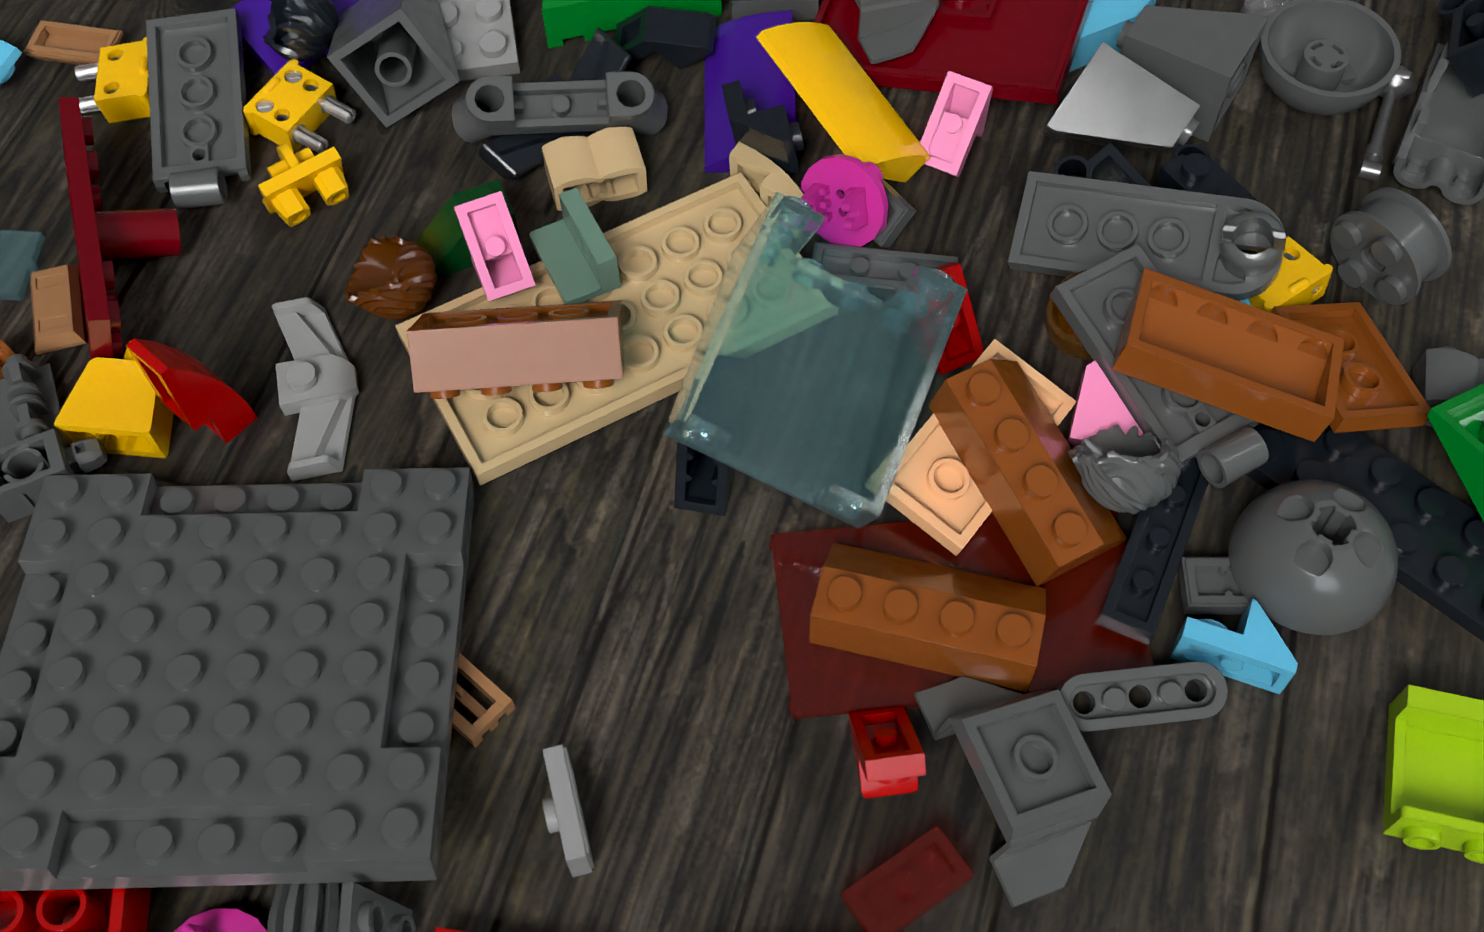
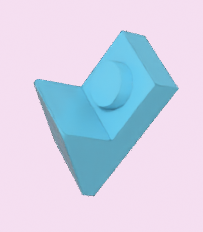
[1170,598,1298,695]

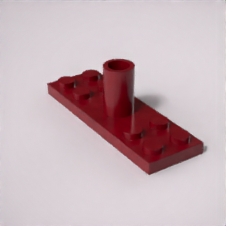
[58,97,181,360]

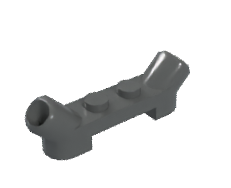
[452,71,668,143]

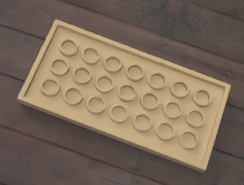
[395,172,837,486]

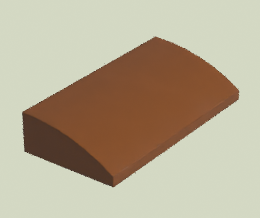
[1111,268,1345,442]

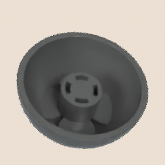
[1259,0,1402,116]
[1228,479,1398,635]

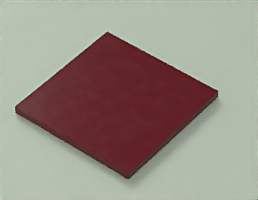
[813,0,1093,105]

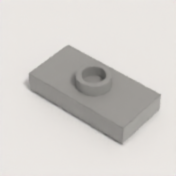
[542,744,595,877]

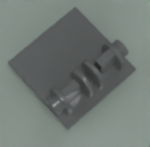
[0,354,69,448]

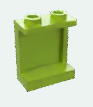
[1382,684,1484,864]

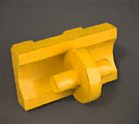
[258,143,349,227]

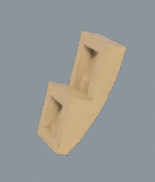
[729,142,806,235]

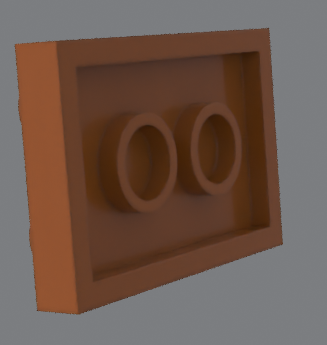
[1271,302,1431,433]

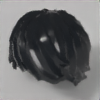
[263,0,339,62]

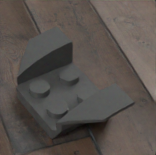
[855,0,940,64]
[914,676,1112,908]

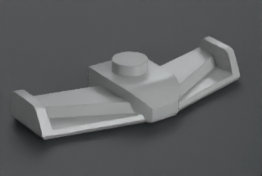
[272,298,359,481]

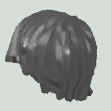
[1068,425,1181,514]

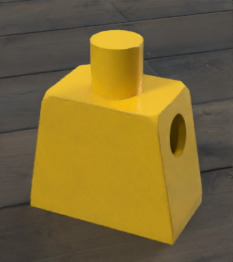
[54,348,174,459]

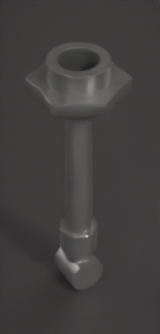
[1357,66,1417,182]

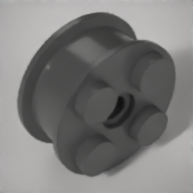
[1330,187,1452,305]

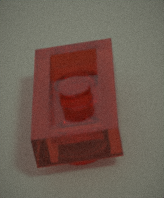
[840,826,974,932]

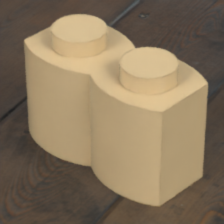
[542,127,647,211]

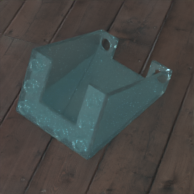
[663,192,967,528]

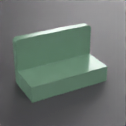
[529,187,621,304]

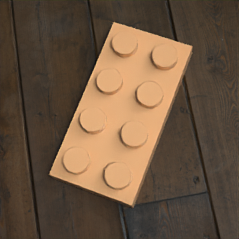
[872,339,1077,556]

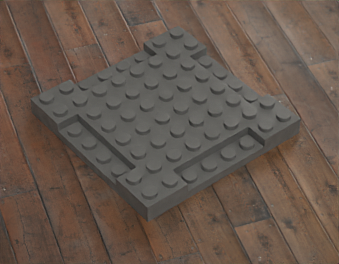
[0,467,475,891]

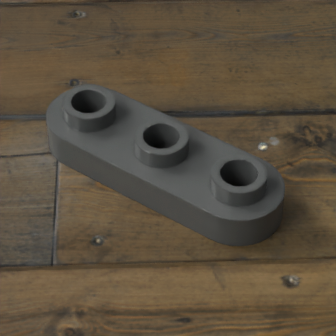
[1057,661,1228,731]

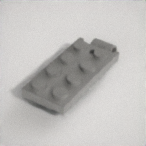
[437,0,520,82]

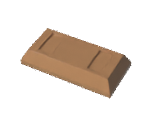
[23,20,123,65]
[30,264,86,355]

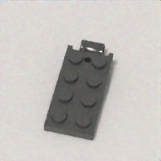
[146,8,252,210]
[1050,244,1269,488]

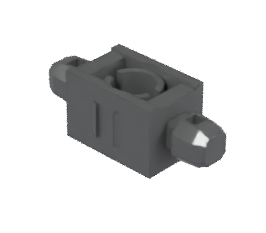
[0,428,108,523]

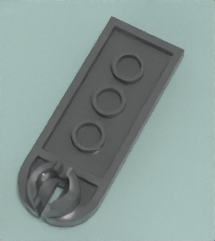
[1008,171,1286,301]

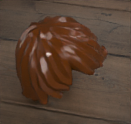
[345,235,438,319]

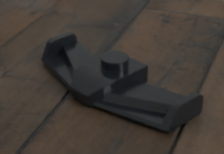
[478,26,632,180]

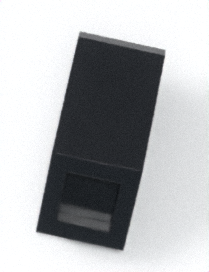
[614,6,716,70]
[721,80,805,173]

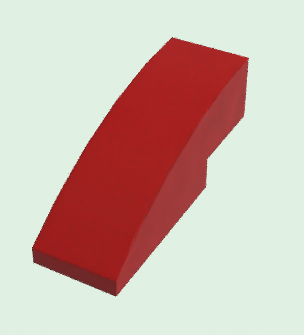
[126,338,258,444]

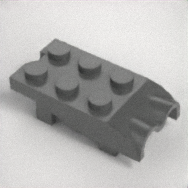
[1391,42,1484,205]

